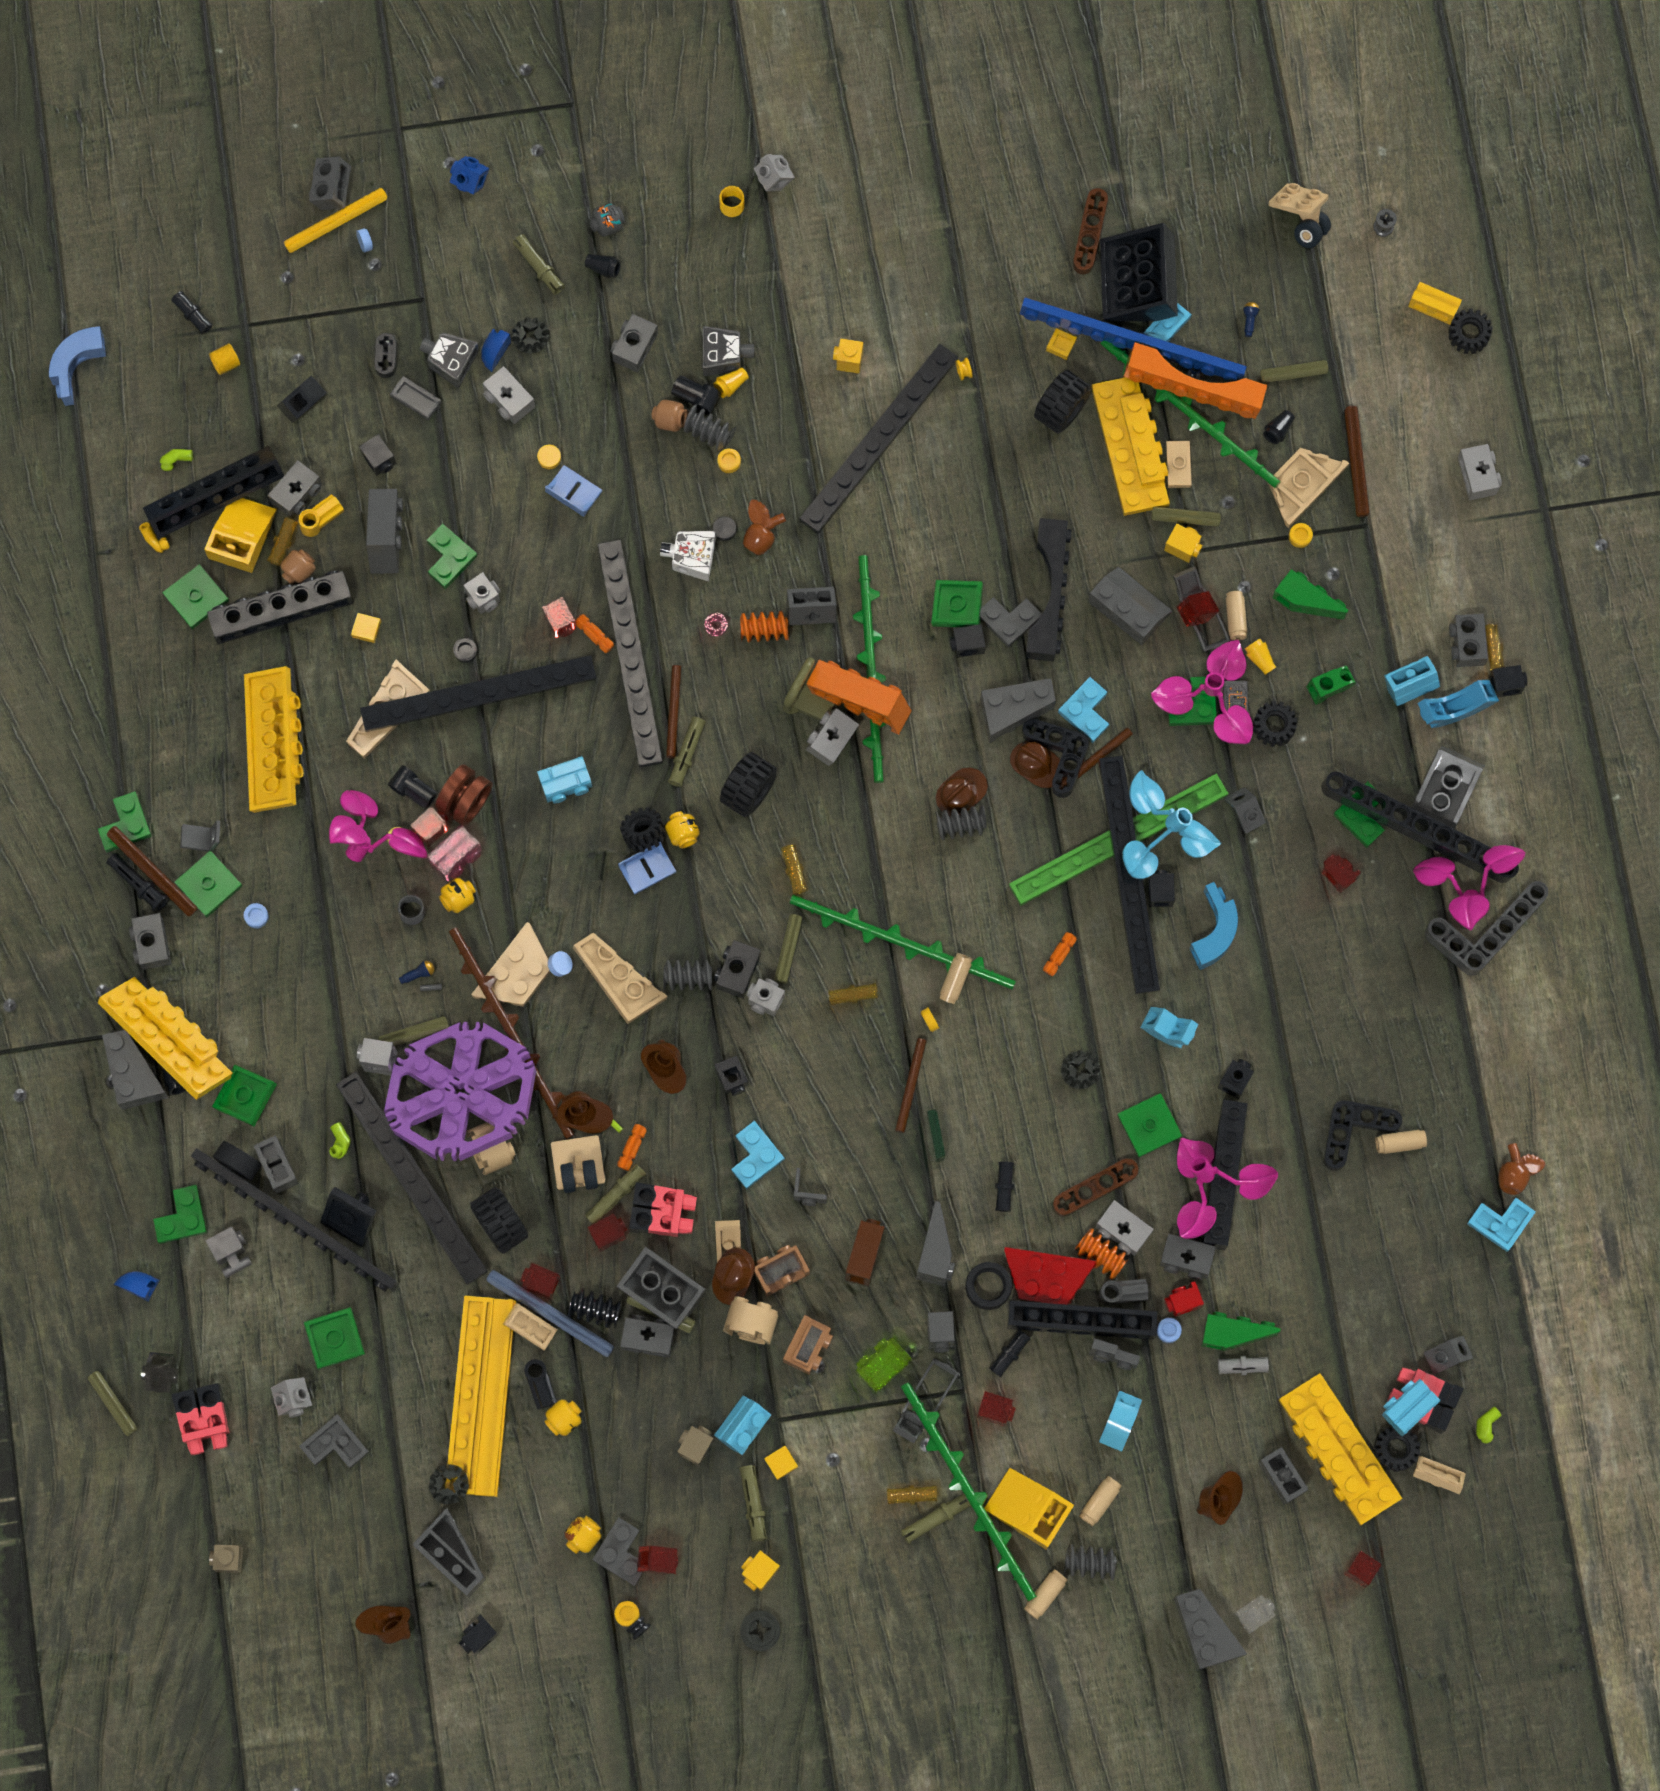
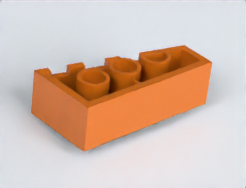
[806,660,912,735]

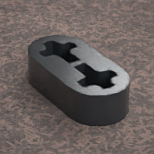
[374,333,398,378]

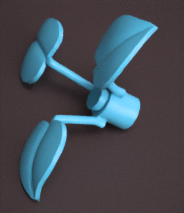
[1122,770,1221,879]

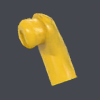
[139,522,170,553]

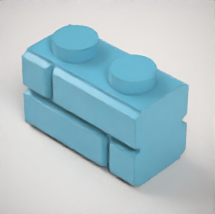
[1384,656,1440,706]
[537,756,592,804]
[1382,1379,1440,1436]
[714,1396,771,1455]

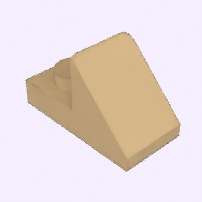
[715,1220,741,1262]

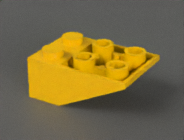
[204,498,277,573]
[984,1468,1074,1550]

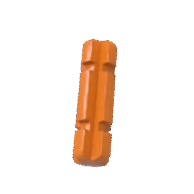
[575,614,614,653]
[1043,932,1077,976]
[617,1124,646,1171]

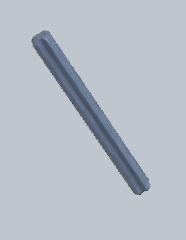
[487,1270,614,1357]

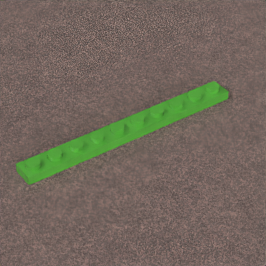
[1009,773,1229,906]

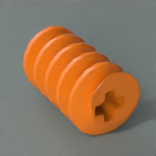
[740,611,788,643]
[1075,1228,1129,1280]

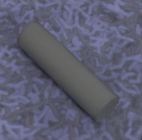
[420,984,442,991]

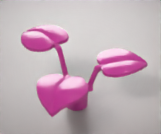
[1151,640,1253,744]
[329,790,427,862]
[1413,845,1526,930]
[1177,1138,1278,1239]

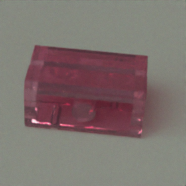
[426,825,482,881]

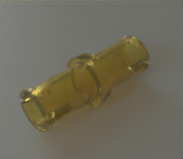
[267,517,298,566]
[1485,624,1505,672]
[781,844,808,894]
[828,983,878,1006]
[887,1485,937,1505]

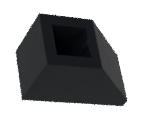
[277,375,327,423]

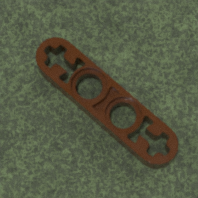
[1073,188,1108,274]
[1053,1159,1138,1217]

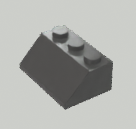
[1088,567,1172,646]
[617,1247,706,1330]

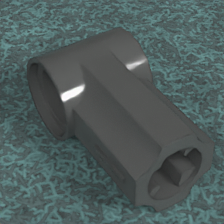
[1098,1279,1148,1306]

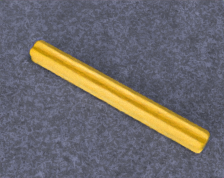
[284,188,387,253]

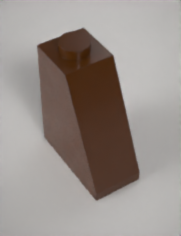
[845,1219,885,1287]

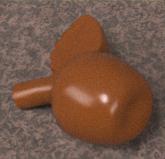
[743,499,786,555]
[1498,1143,1546,1195]

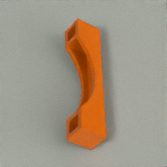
[1123,342,1267,419]

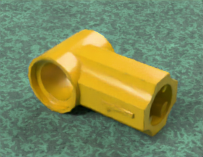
[299,494,344,537]

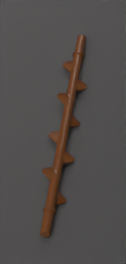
[449,927,575,1140]

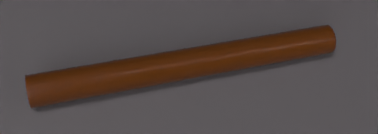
[666,665,681,758]
[1059,728,1133,790]
[895,1038,927,1133]

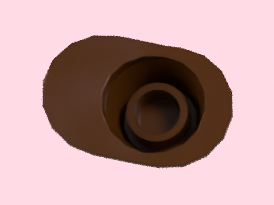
[1010,741,1060,788]
[936,767,988,816]
[641,1039,686,1094]
[557,1091,613,1134]
[712,1248,755,1305]
[1196,1471,1243,1525]
[355,1606,411,1644]

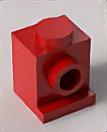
[1164,1281,1204,1317]

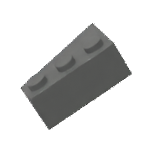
[366,489,403,574]
[980,678,1056,743]
[102,1030,169,1110]
[412,1508,486,1598]
[1174,1589,1247,1671]

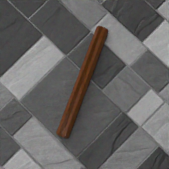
[1345,406,1369,517]
[107,826,197,917]

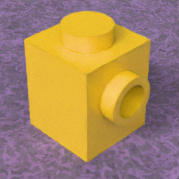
[833,338,863,374]
[1164,524,1203,563]
[741,1550,780,1592]

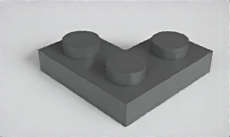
[980,597,1042,648]
[1089,1339,1140,1371]
[299,1414,369,1469]
[592,1517,648,1587]

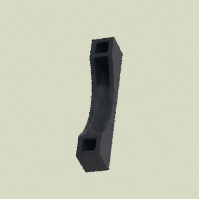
[1026,518,1072,662]

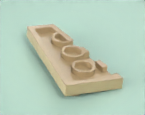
[347,660,430,759]
[573,933,668,1024]

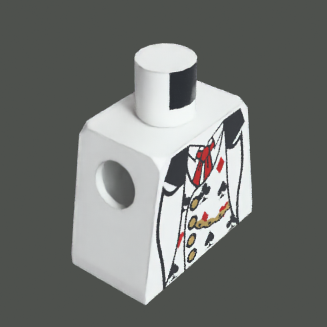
[660,531,716,581]

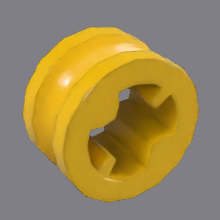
[956,358,973,381]

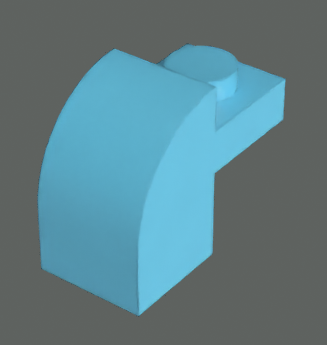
[1140,1007,1199,1048]
[1099,1391,1142,1452]

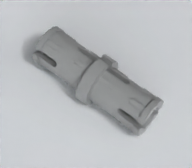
[1218,1356,1269,1376]

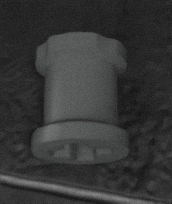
[1373,209,1397,237]

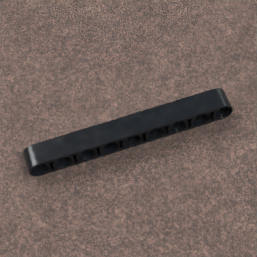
[1321,771,1519,883]

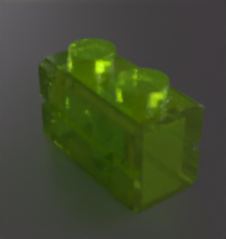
[855,1337,912,1394]

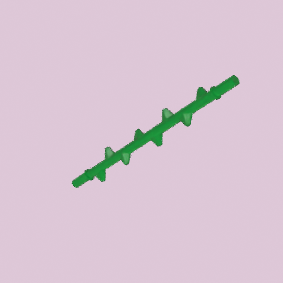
[1101,341,1281,488]
[853,555,887,783]
[790,895,1016,990]
[901,1382,1037,1602]

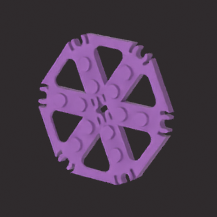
[384,1022,536,1161]

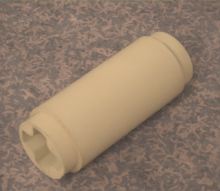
[1226,591,1247,641]
[939,953,972,1004]
[1375,1130,1427,1154]
[1079,1476,1122,1526]
[1024,1569,1068,1620]

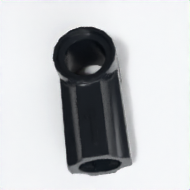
[671,375,721,415]
[387,765,438,810]
[524,1359,557,1410]

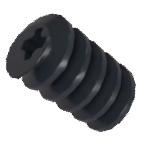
[568,1288,622,1328]

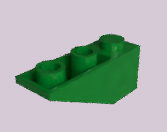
[1272,569,1348,620]
[1201,1312,1281,1351]

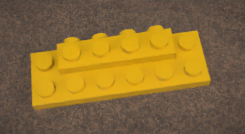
[1091,377,1170,516]
[244,666,304,813]
[98,977,232,1100]
[1278,1373,1403,1526]

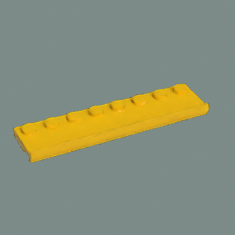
[445,1296,516,1497]

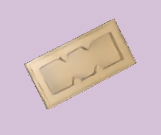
[1166,441,1192,488]
[503,1303,557,1351]
[1413,1456,1466,1494]

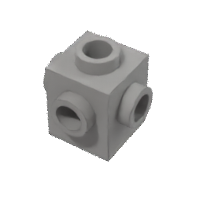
[754,154,795,191]
[463,572,501,614]
[746,978,785,1017]
[271,1377,312,1418]

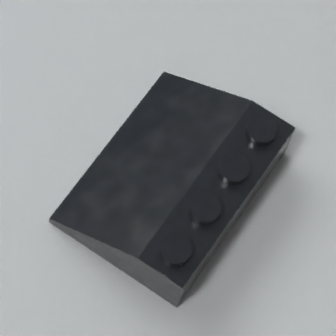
[1100,223,1178,322]

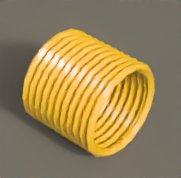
[719,186,744,217]
[209,343,240,375]

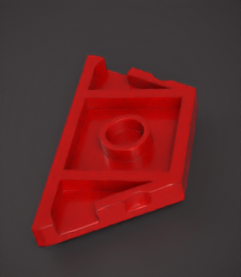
[1004,1247,1097,1305]

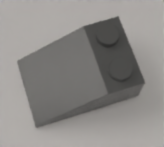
[1412,746,1485,829]
[916,1201,955,1287]

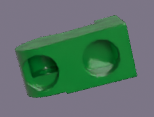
[1306,666,1356,705]

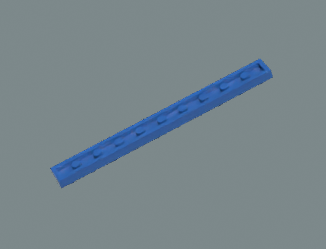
[1020,298,1247,382]

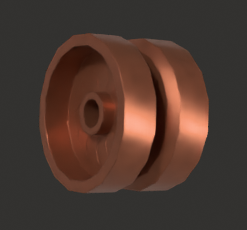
[435,764,493,826]

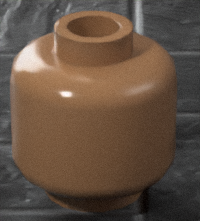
[652,400,688,432]
[280,549,315,584]

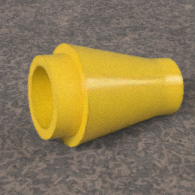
[713,367,749,398]
[1245,639,1276,675]

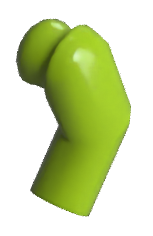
[160,449,193,471]
[329,1122,350,1159]
[1476,1407,1501,1444]

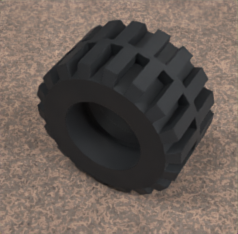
[1034,370,1091,434]
[720,752,777,817]
[470,1187,528,1254]

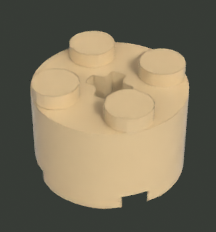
[466,1122,515,1176]
[723,1296,778,1345]

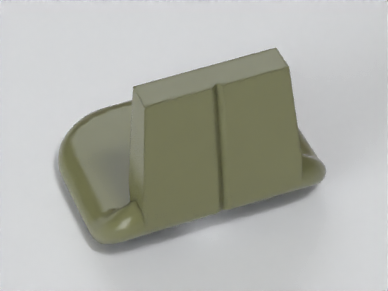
[782,657,835,720]

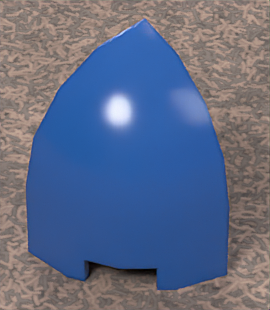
[481,329,511,372]
[114,1271,160,1302]

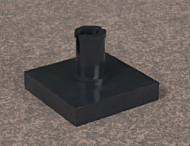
[320,1187,376,1247]

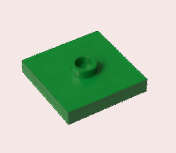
[162,564,229,629]
[931,580,983,627]
[174,851,242,918]
[212,1064,277,1127]
[1117,1093,1182,1158]
[304,1307,365,1370]

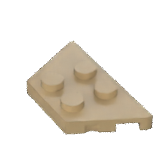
[1268,448,1349,528]
[471,922,550,1007]

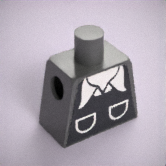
[703,326,754,376]
[420,333,479,388]

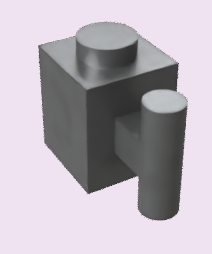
[205,1226,252,1278]

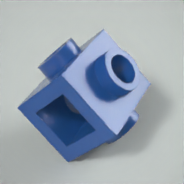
[450,156,489,195]

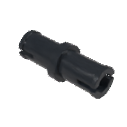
[171,291,213,334]
[995,1162,1014,1212]
[989,1330,1031,1378]

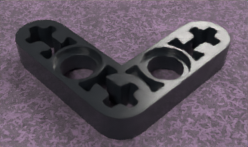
[1022,719,1089,798]
[1324,1101,1402,1171]

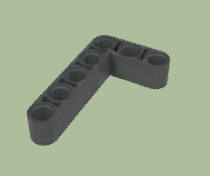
[1425,881,1548,976]

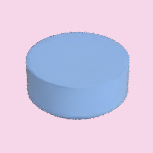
[356,228,373,253]
[244,903,269,928]
[548,951,573,977]
[1156,1318,1182,1343]

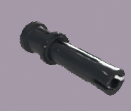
[106,853,170,913]

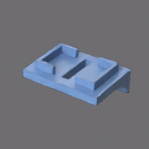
[545,465,602,517]
[618,842,676,895]

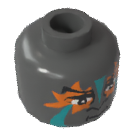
[589,203,625,237]

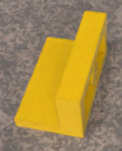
[1408,282,1462,325]

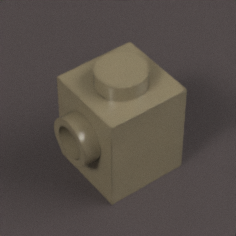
[677,1425,714,1467]
[209,1545,243,1573]

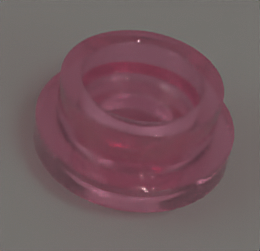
[704,613,728,636]

